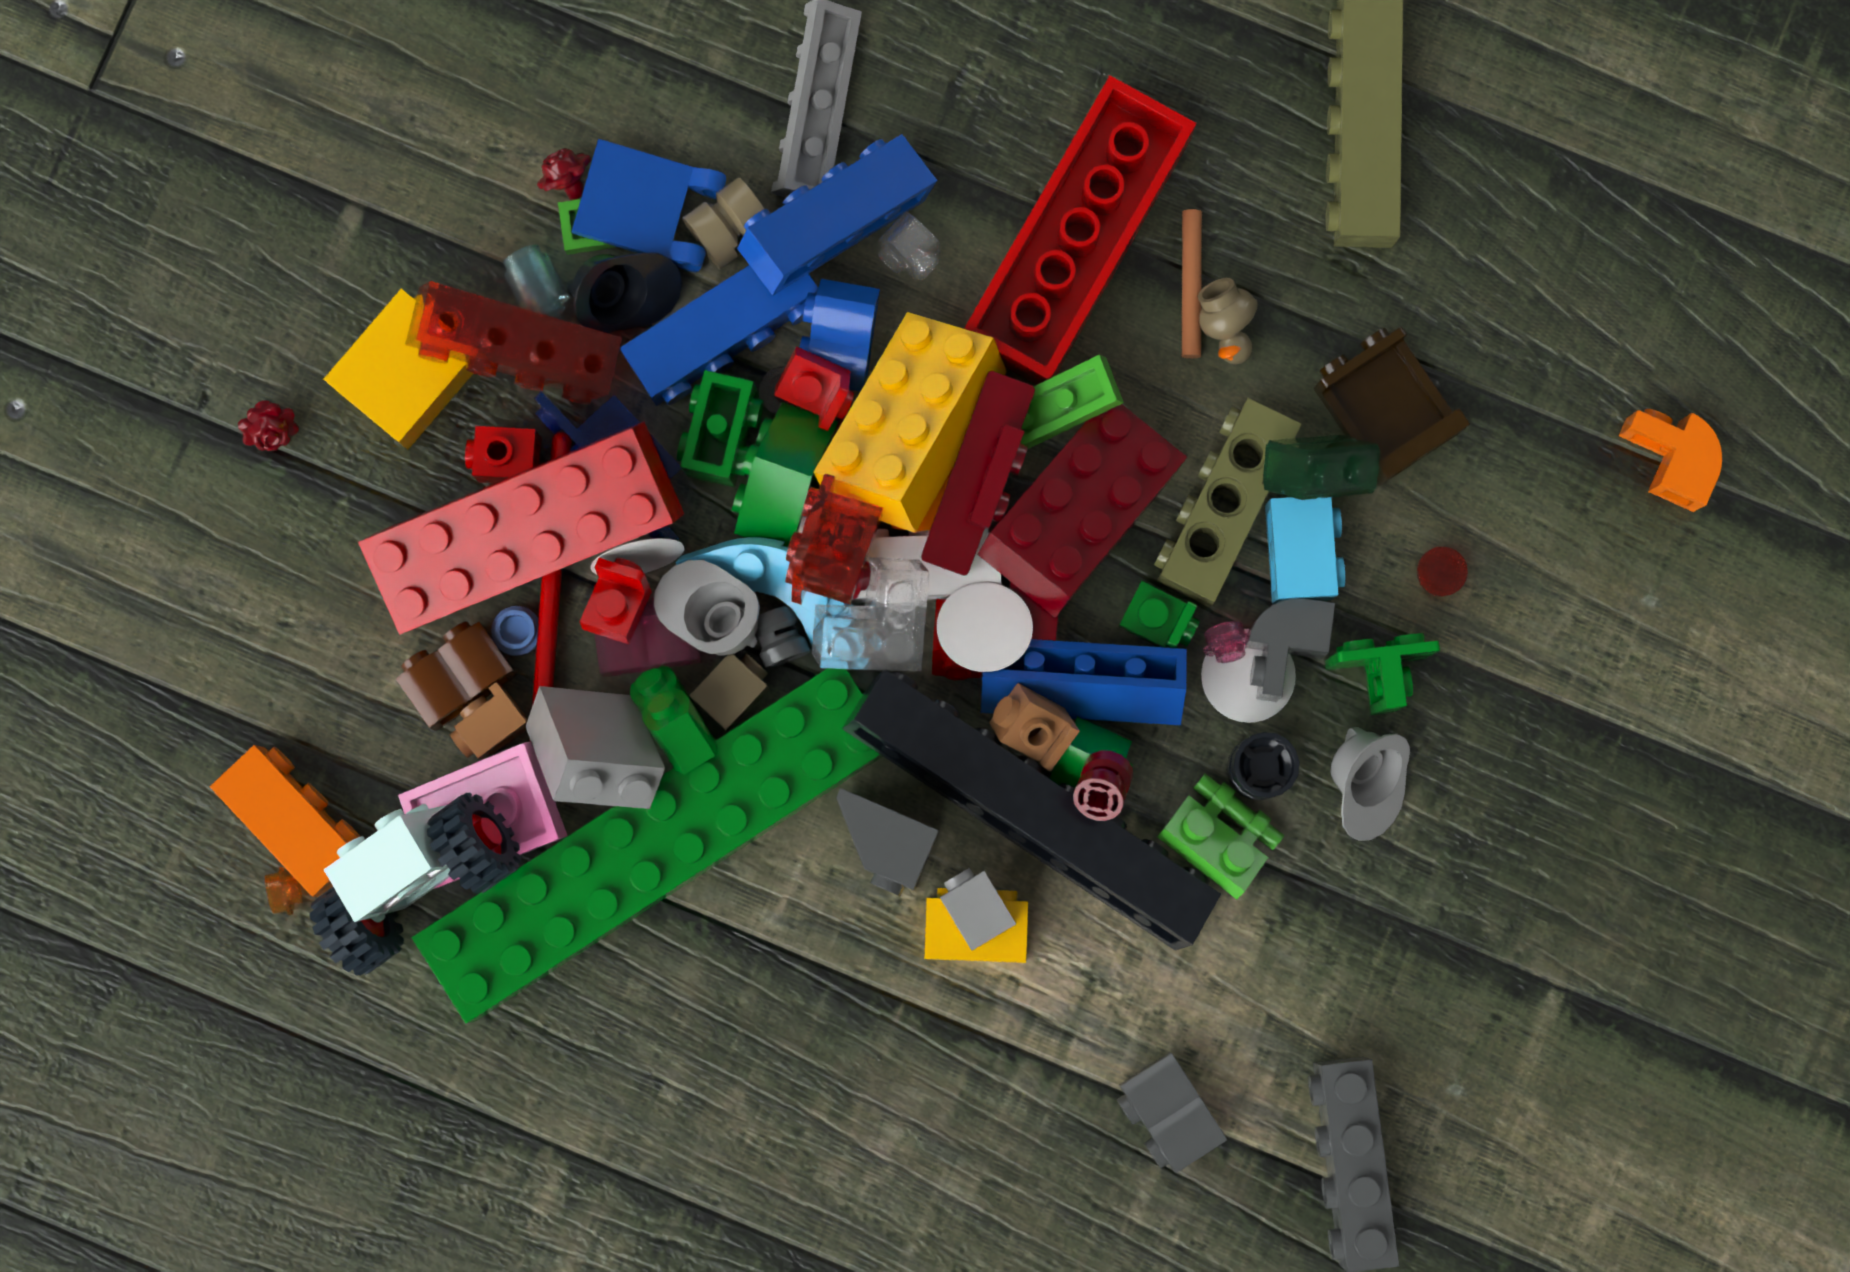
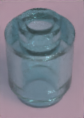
[503,245,570,322]

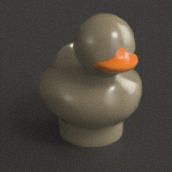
[1198,278,1258,365]

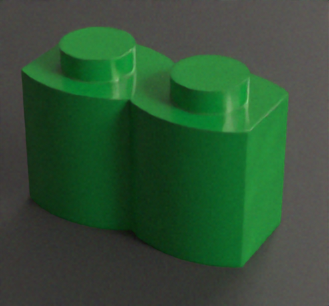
[630,665,717,774]

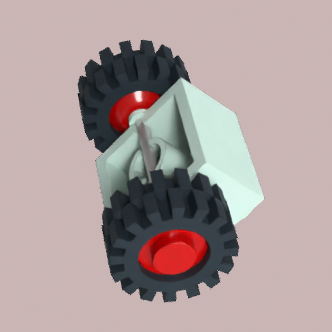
[310,793,521,976]

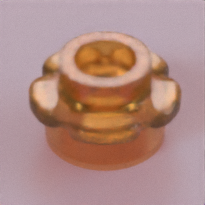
[265,866,303,916]

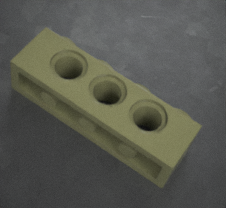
[1154,398,1302,607]

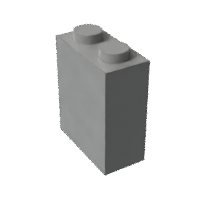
[525,686,665,809]

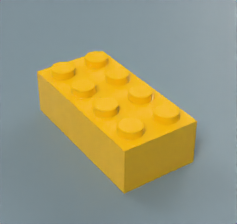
[813,312,1007,533]

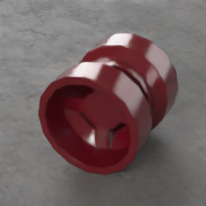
[1073,750,1133,821]

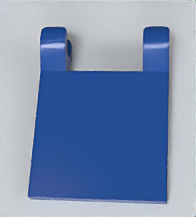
[571,139,726,272]

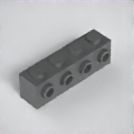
[1308,1056,1399,1272]

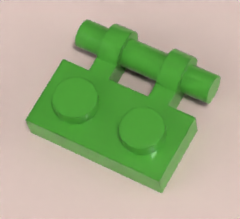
[1157,773,1284,900]

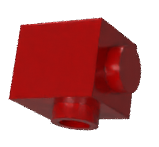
[465,426,542,484]

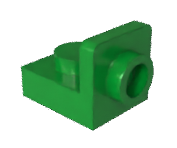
[1118,581,1200,648]

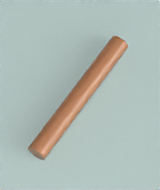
[1181,209,1202,359]

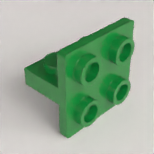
[1325,633,1440,715]

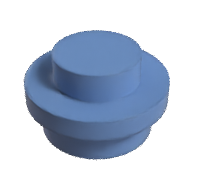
[491,606,539,656]

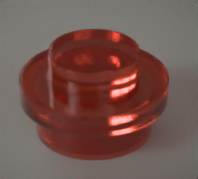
[1417,546,1468,597]

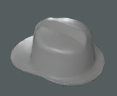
[654,560,760,655]
[1330,727,1410,841]

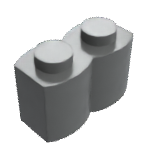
[1116,1052,1227,1173]

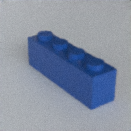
[737,134,938,296]
[620,265,818,406]
[980,639,1187,725]

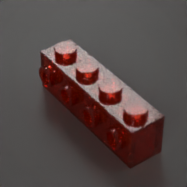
[405,281,622,404]

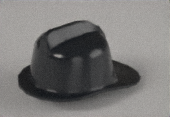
[567,252,682,334]

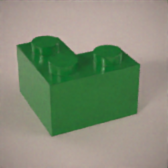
[731,402,838,549]

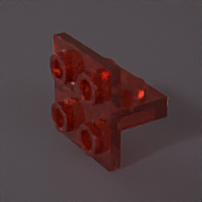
[785,473,883,605]

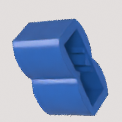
[800,279,880,391]

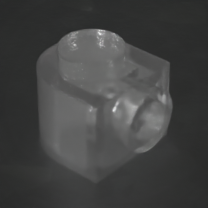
[877,211,941,281]

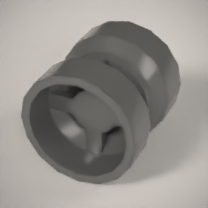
[755,605,811,669]

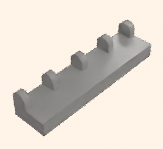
[771,0,862,197]

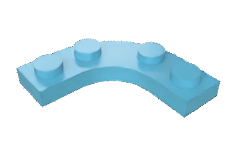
[675,537,871,668]

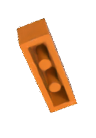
[210,745,361,897]

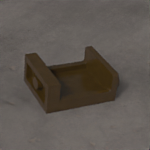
[1314,326,1470,486]

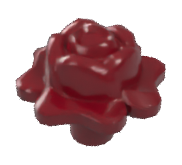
[537,148,592,201]
[238,400,299,451]

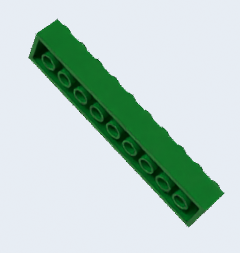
[411,660,883,1024]

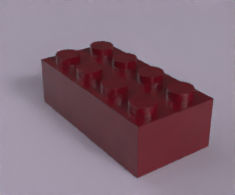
[977,404,1187,618]

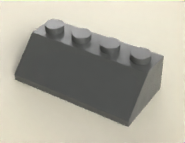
[836,788,939,897]

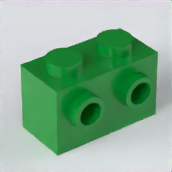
[677,370,764,488]

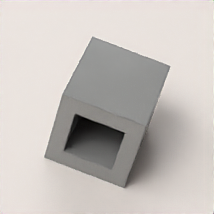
[940,868,1016,951]

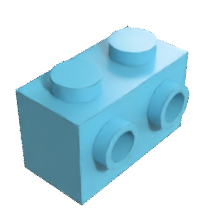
[1265,495,1345,604]

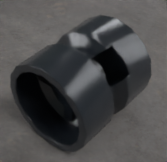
[1226,732,1300,801]

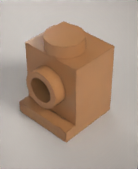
[449,682,528,760]
[989,683,1080,771]

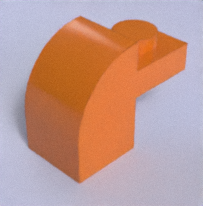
[1619,409,1722,512]

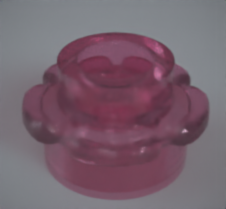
[1203,621,1249,663]

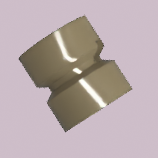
[682,177,764,270]

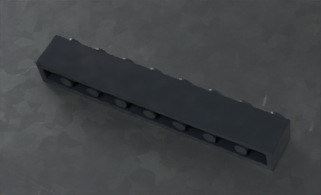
[842,669,1221,951]

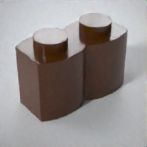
[396,621,518,731]

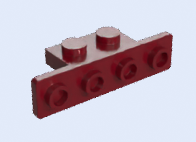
[920,371,1035,576]

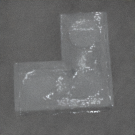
[812,557,929,671]

